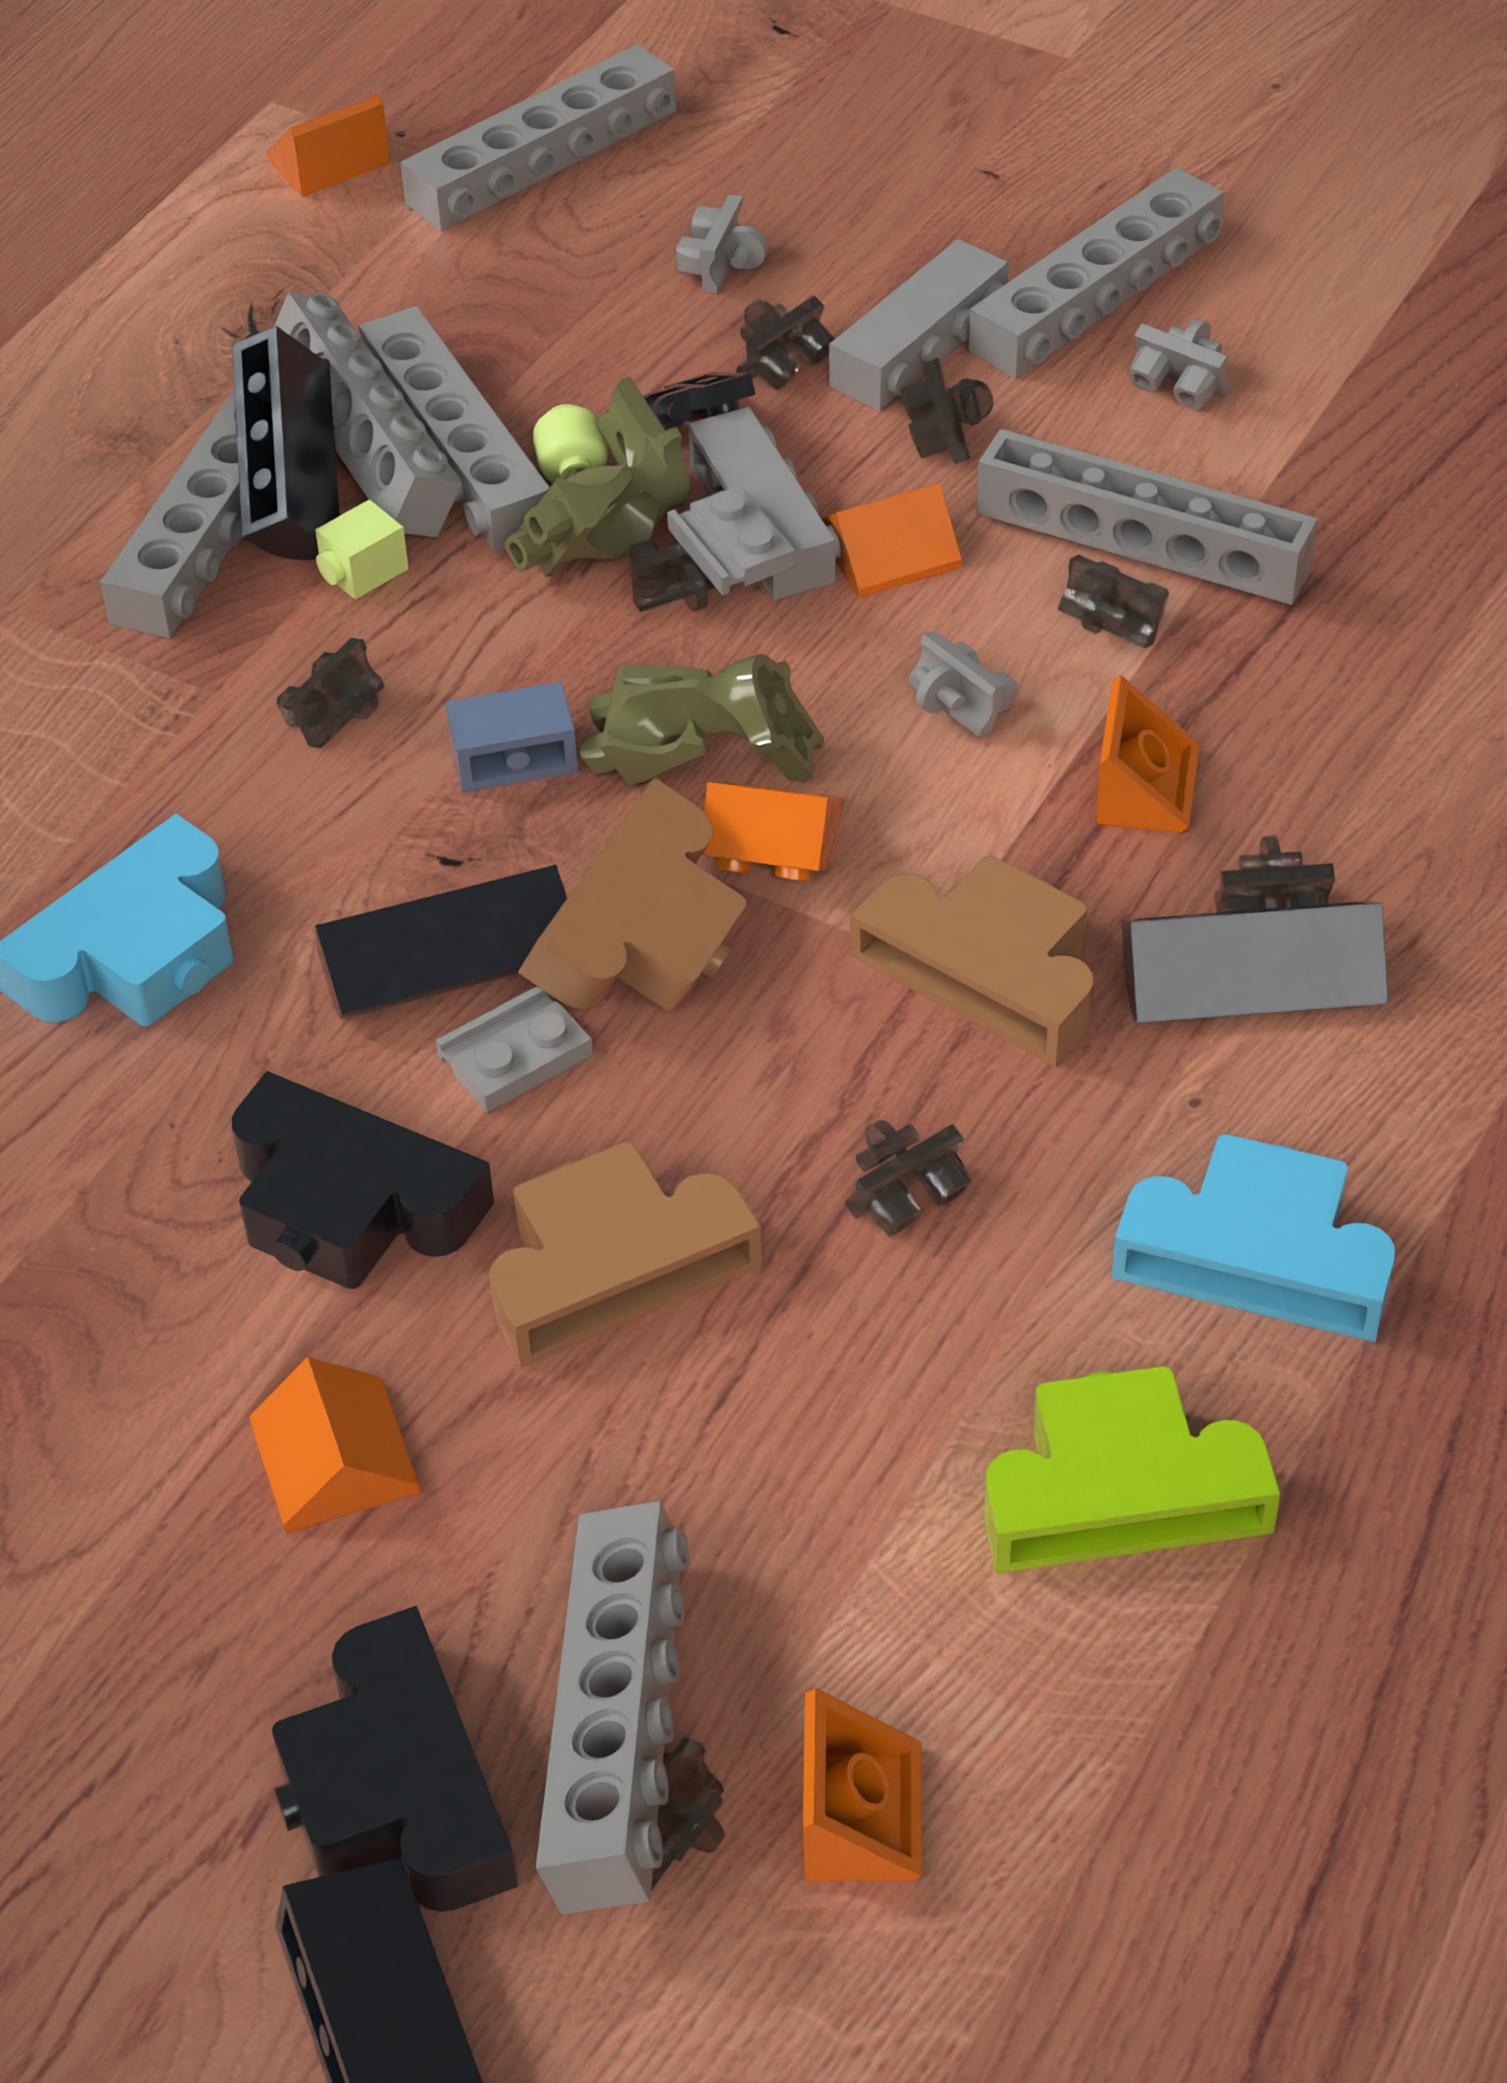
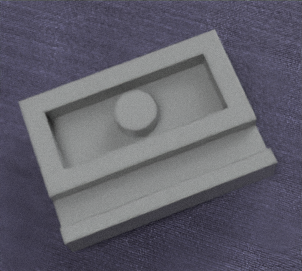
[667,484,795,596]
[435,986,593,1113]

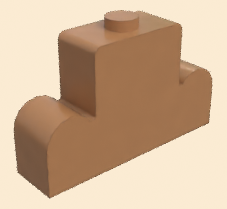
[518,777,746,1011]
[850,856,1094,1068]
[488,1142,762,1368]

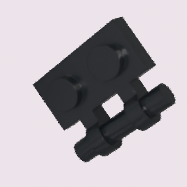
[643,372,756,428]

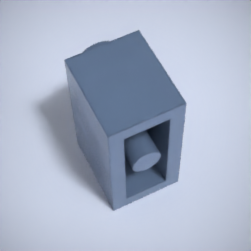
[445,682,578,793]

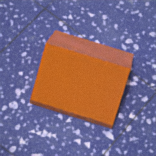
[266,95,390,197]
[821,482,962,598]
[1096,675,1200,833]
[249,1357,420,1533]
[803,1687,922,1882]

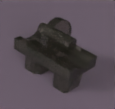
[736,296,835,390]
[901,358,994,464]
[628,539,716,612]
[1058,554,1169,649]
[277,638,384,748]
[1214,835,1335,912]
[845,1119,972,1237]
[651,1737,725,1891]

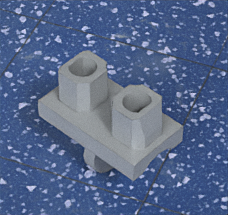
[676,194,768,294]
[1130,318,1232,411]
[908,631,1017,737]

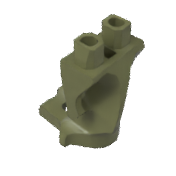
[504,376,691,577]
[580,654,824,786]

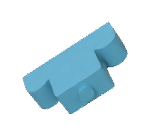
[0,813,234,1026]
[1111,1134,1395,1342]

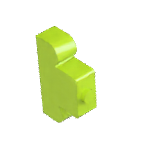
[984,1366,1280,1573]

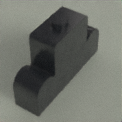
[232,1071,494,1289]
[272,1605,518,1912]

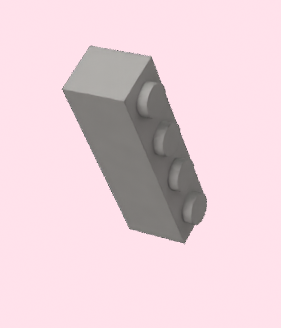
[829,239,1009,411]
[688,406,841,601]

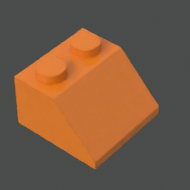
[702,782,844,881]

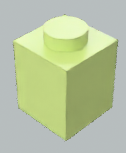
[315,499,409,600]

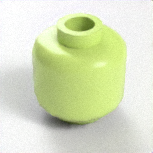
[533,404,608,483]

